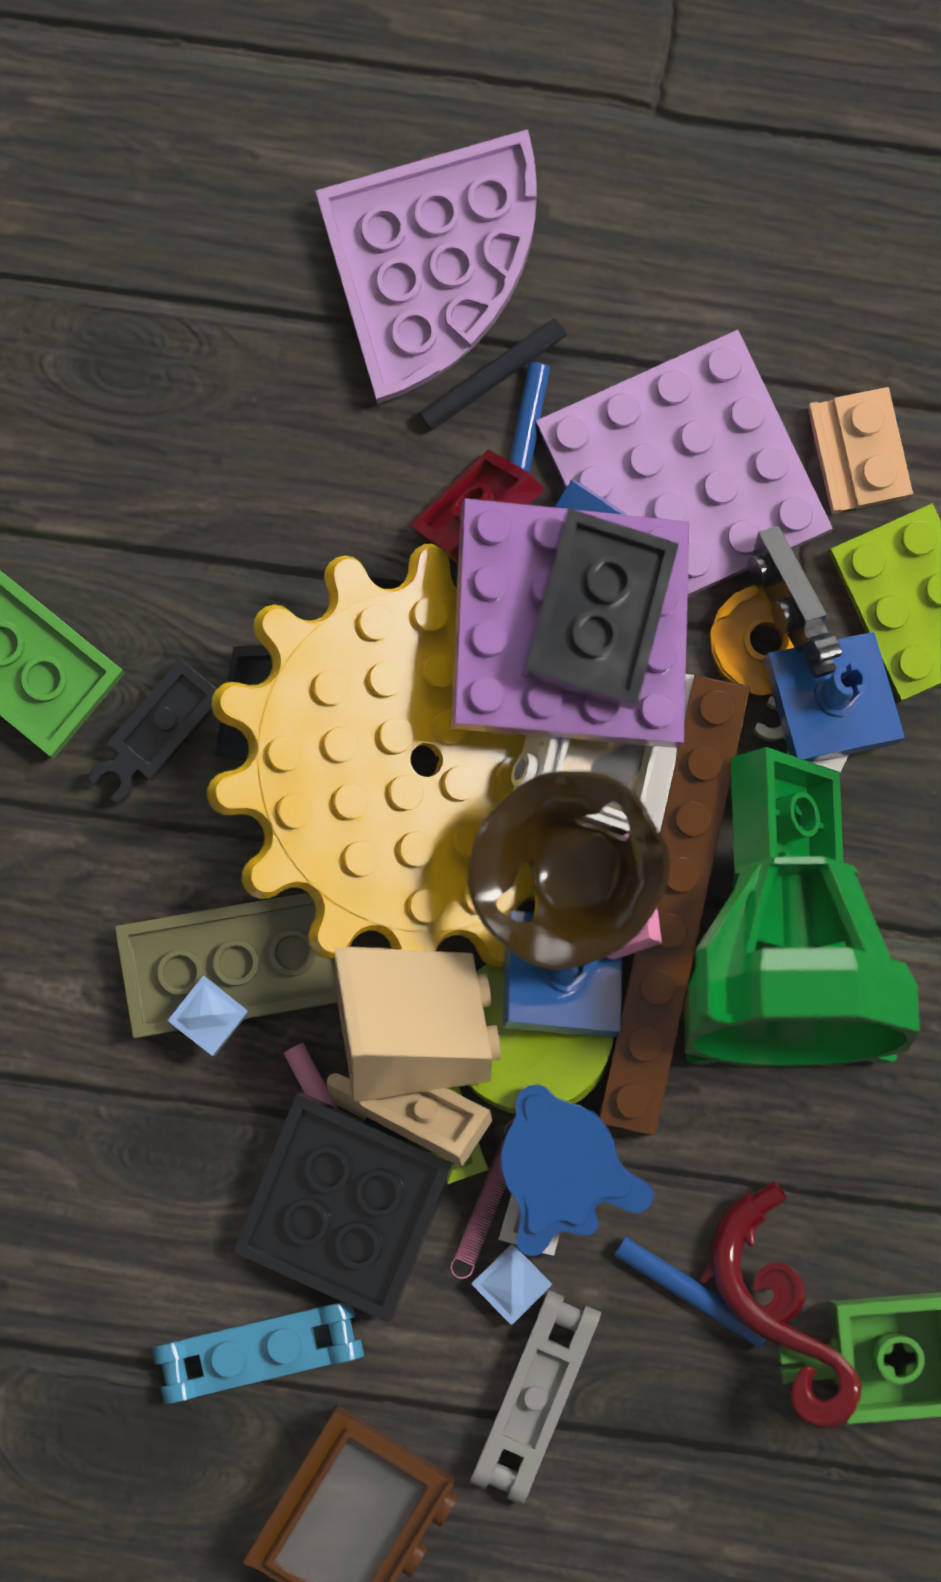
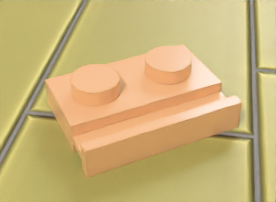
[808,387,913,515]

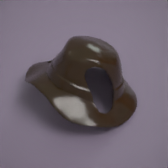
[468,771,670,970]

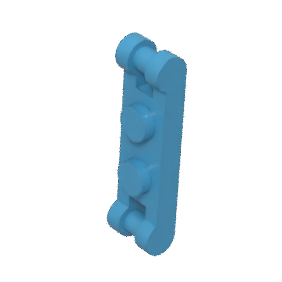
[152,1301,365,1404]

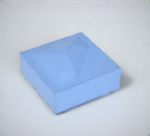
[168,976,250,1056]
[471,1243,552,1325]

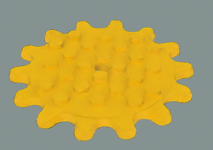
[207,544,624,967]

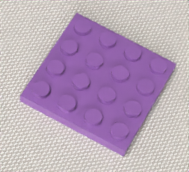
[451,499,689,748]

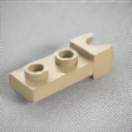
[327,1074,492,1167]

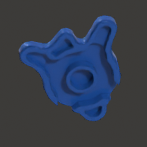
[501,1084,654,1256]

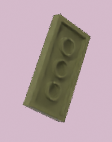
[115,892,338,1039]

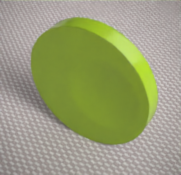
[468,964,616,1114]

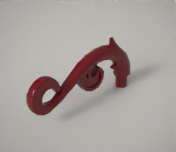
[700,1181,862,1429]

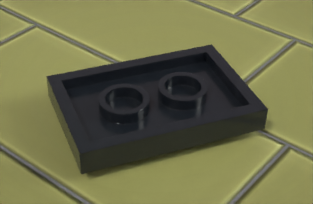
[521,508,679,710]

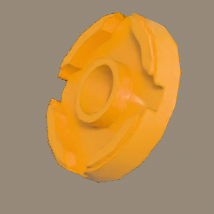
[710,585,794,696]

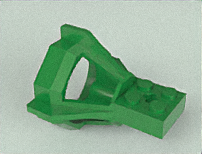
[684,747,919,1067]

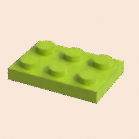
[829,503,941,703]

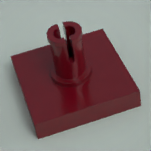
[409,449,545,565]

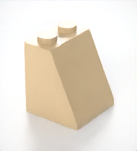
[335,947,501,1102]

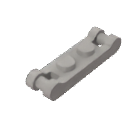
[469,1290,601,1505]

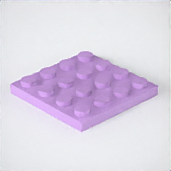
[536,330,833,597]

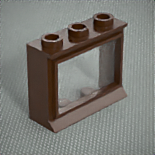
[243,1405,458,1582]

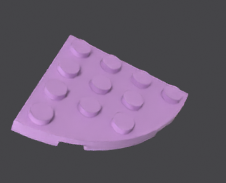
[316,129,537,404]

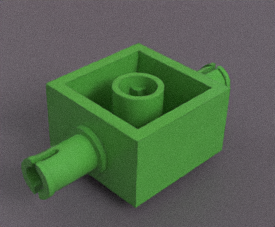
[778,1292,941,1424]

